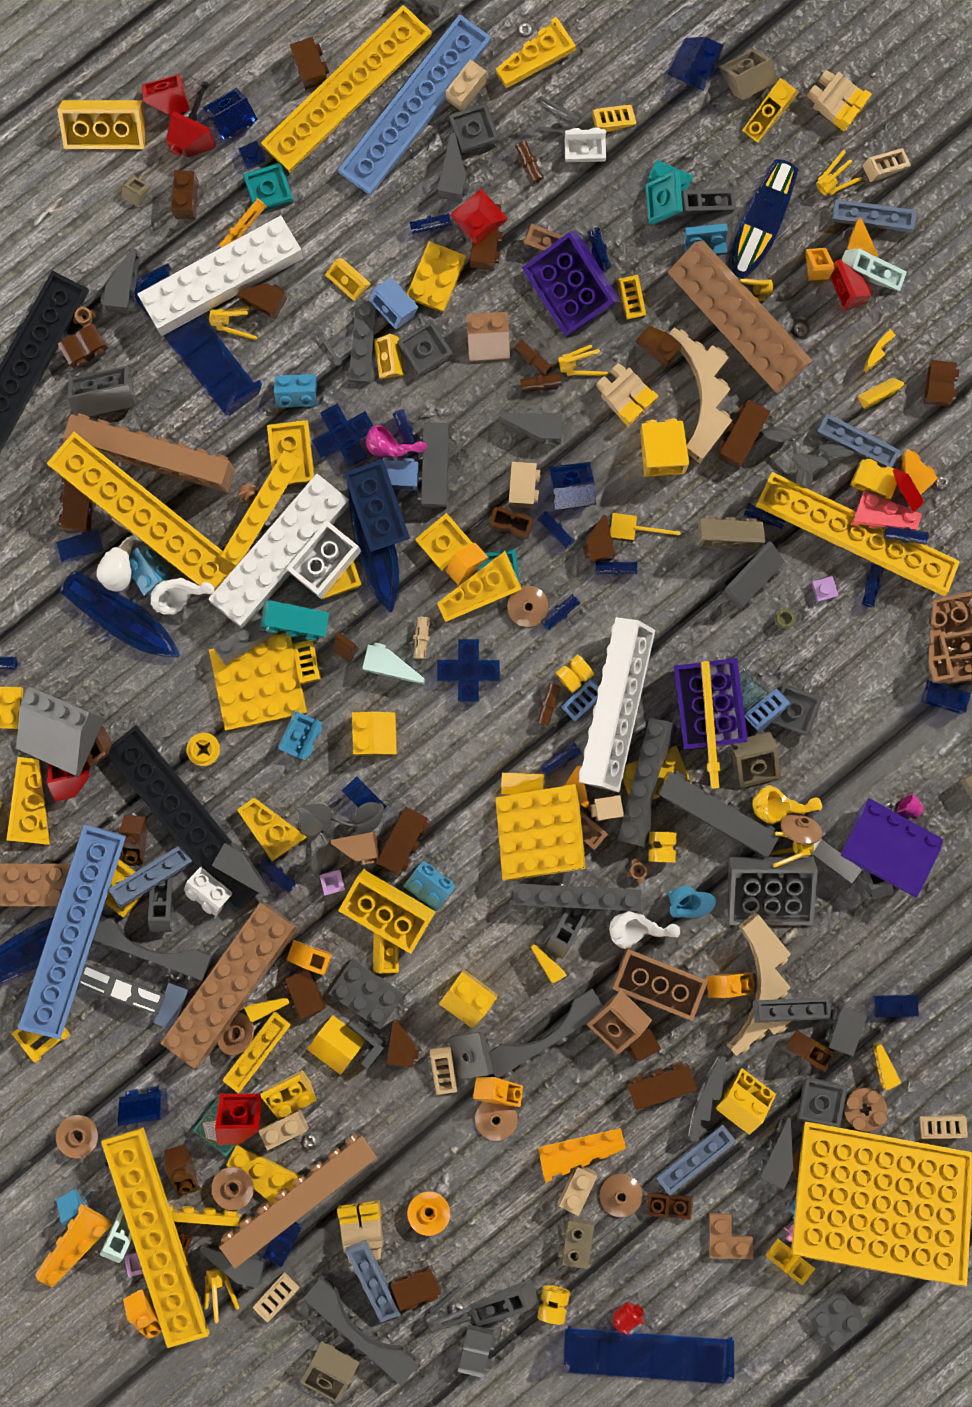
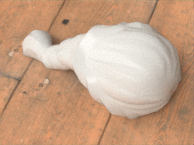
[97,535,142,592]
[151,578,214,615]
[609,911,680,949]

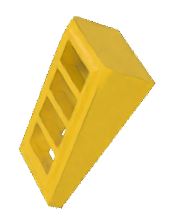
[592,105,636,132]
[616,275,646,320]
[293,640,322,684]
[530,944,567,983]
[244,997,292,1022]
[873,1042,901,1091]

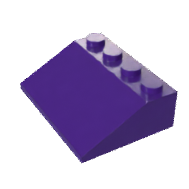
[522,231,621,337]
[674,658,748,751]
[840,798,944,898]

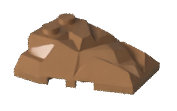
[928,592,972,685]

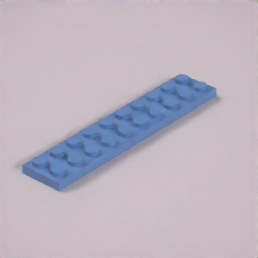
[338,14,492,196]
[18,824,126,1040]

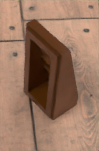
[333,633,359,662]

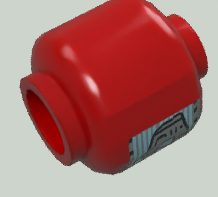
[612,1302,645,1336]

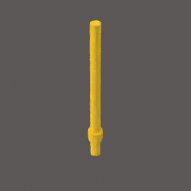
[701,661,720,789]

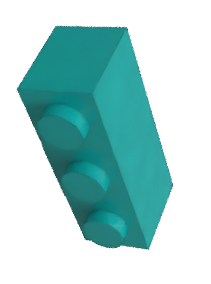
[260,600,329,641]

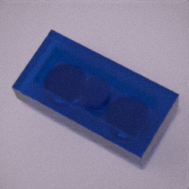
[873,994,919,1018]

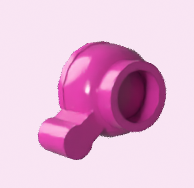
[895,793,924,820]

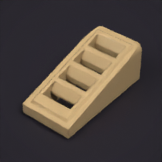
[863,148,911,182]
[430,1047,457,1095]
[919,1114,968,1139]
[253,1272,300,1322]

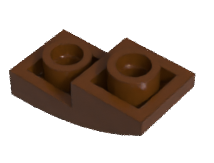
[647,1192,693,1220]

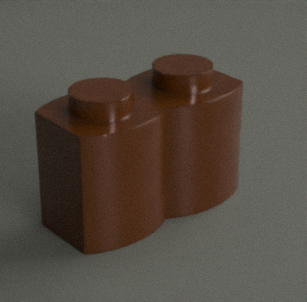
[58,324,109,369]
[924,360,959,407]
[489,507,534,540]

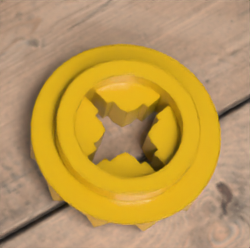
[187,733,220,766]

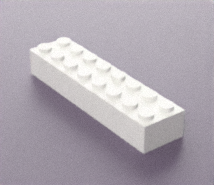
[138,216,303,336]
[209,474,350,629]
[579,617,655,792]

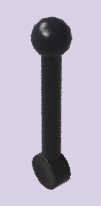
[189,81,209,121]

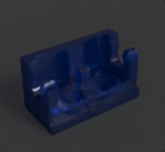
[921,680,971,714]

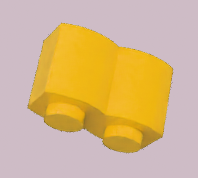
[850,459,897,500]

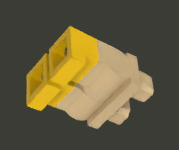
[807,70,872,132]
[596,363,659,427]
[337,1200,384,1263]

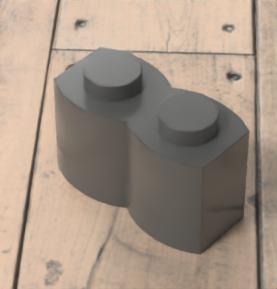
[458,1324,496,1378]

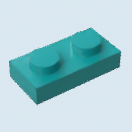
[648,160,693,191]

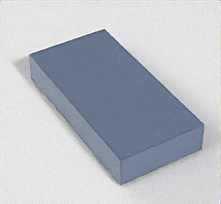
[154,982,189,1029]

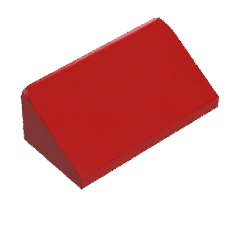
[892,468,924,512]

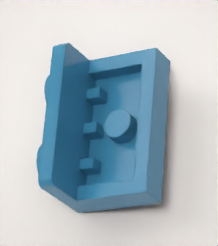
[274,374,317,408]
[129,546,171,595]
[277,711,322,760]
[404,861,456,912]

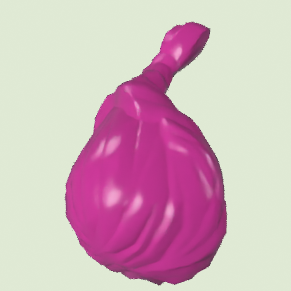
[366,425,427,459]

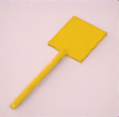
[610,513,681,540]

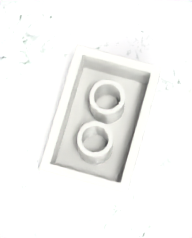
[286,521,361,599]

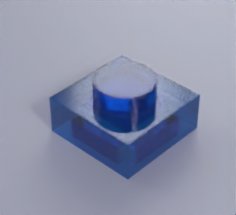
[238,140,265,169]

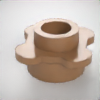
[73,306,97,328]
[238,483,259,504]
[626,858,651,883]

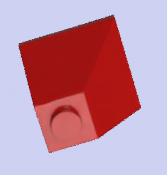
[141,74,190,116]
[166,111,216,158]
[450,188,508,245]
[830,259,872,312]
[47,760,90,802]
[215,1093,262,1145]

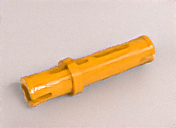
[218,198,267,248]

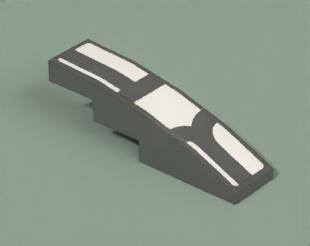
[78,964,165,1015]
[688,1054,726,1142]

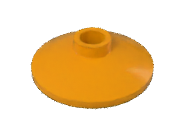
[407,1191,450,1236]

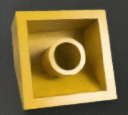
[352,712,397,756]

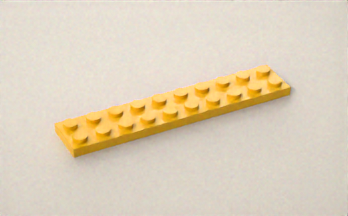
[261,5,432,173]
[47,432,236,595]
[756,472,960,597]
[101,1127,210,1348]

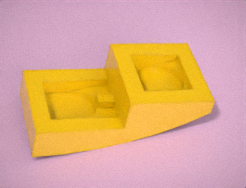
[863,329,896,373]
[765,1238,816,1286]

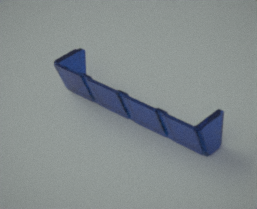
[134,264,262,416]
[562,1326,734,1384]

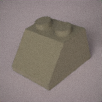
[719,49,777,100]
[730,732,781,788]
[300,1342,360,1403]

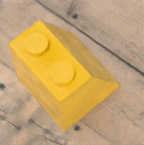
[640,418,689,477]
[439,969,498,1029]

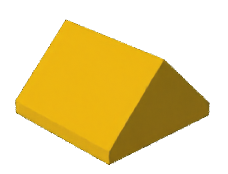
[307,1015,366,1075]

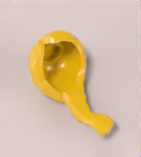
[752,785,822,825]

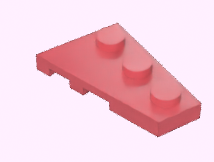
[851,490,922,534]

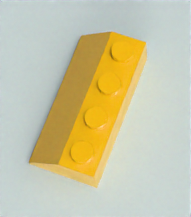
[58,100,145,149]
[338,869,436,954]

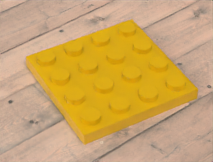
[209,633,307,731]
[495,784,586,881]

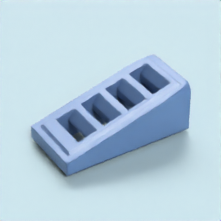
[561,677,599,722]
[745,688,791,732]

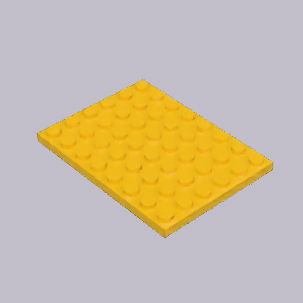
[791,1122,972,1287]

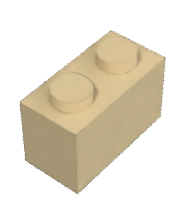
[446,59,487,111]
[509,462,540,508]
[590,795,624,821]
[258,1109,309,1150]
[558,1165,597,1216]

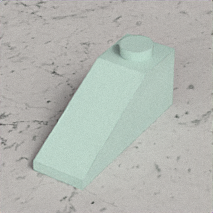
[842,249,907,291]
[363,643,425,685]
[99,1206,132,1263]

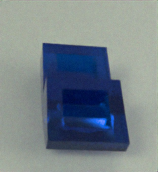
[55,530,104,563]
[342,776,387,809]
[263,1222,303,1268]

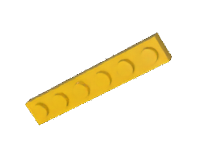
[220,450,302,566]

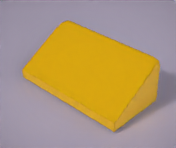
[325,258,371,301]
[374,334,404,379]
[858,378,904,409]
[501,773,544,795]
[373,932,399,973]

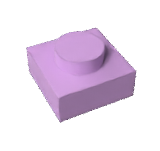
[811,576,838,602]
[319,870,346,895]
[124,1252,143,1277]

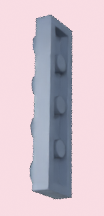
[832,199,917,233]
[816,414,901,468]
[109,845,193,908]
[656,1123,736,1196]
[346,1240,400,1323]

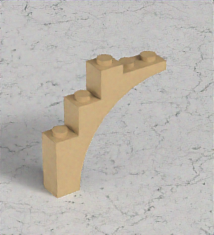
[669,327,732,464]
[727,913,791,1056]

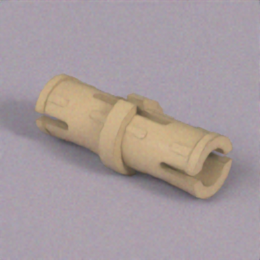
[413,617,430,660]

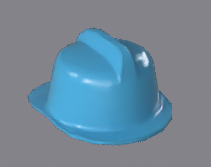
[668,885,716,918]

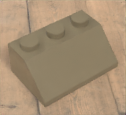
[697,516,765,550]

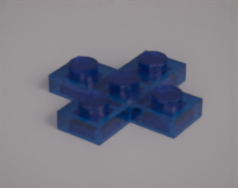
[311,403,373,468]
[437,639,500,702]

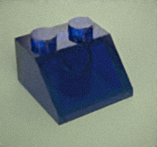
[668,37,724,91]
[202,87,258,140]
[549,462,596,510]
[117,1085,169,1126]

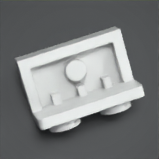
[565,127,606,162]
[184,868,232,917]

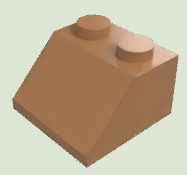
[466,312,510,362]
[331,832,380,865]
[587,990,652,1054]

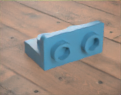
[684,223,728,255]

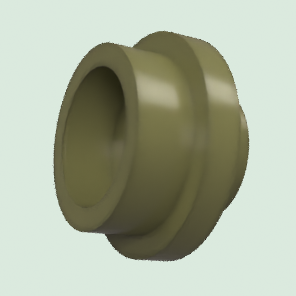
[774,609,795,630]

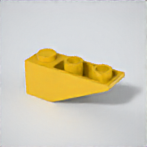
[742,78,799,143]

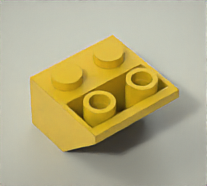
[715,1068,776,1135]
[260,1070,317,1120]

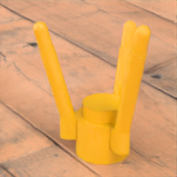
[816,150,862,196]
[737,277,773,301]
[209,306,257,340]
[558,345,608,377]
[769,832,814,868]
[204,1268,239,1324]

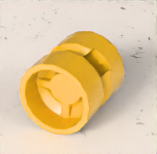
[555,654,595,693]
[648,832,677,863]
[537,1285,570,1325]

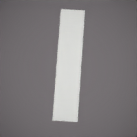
[812,839,862,883]

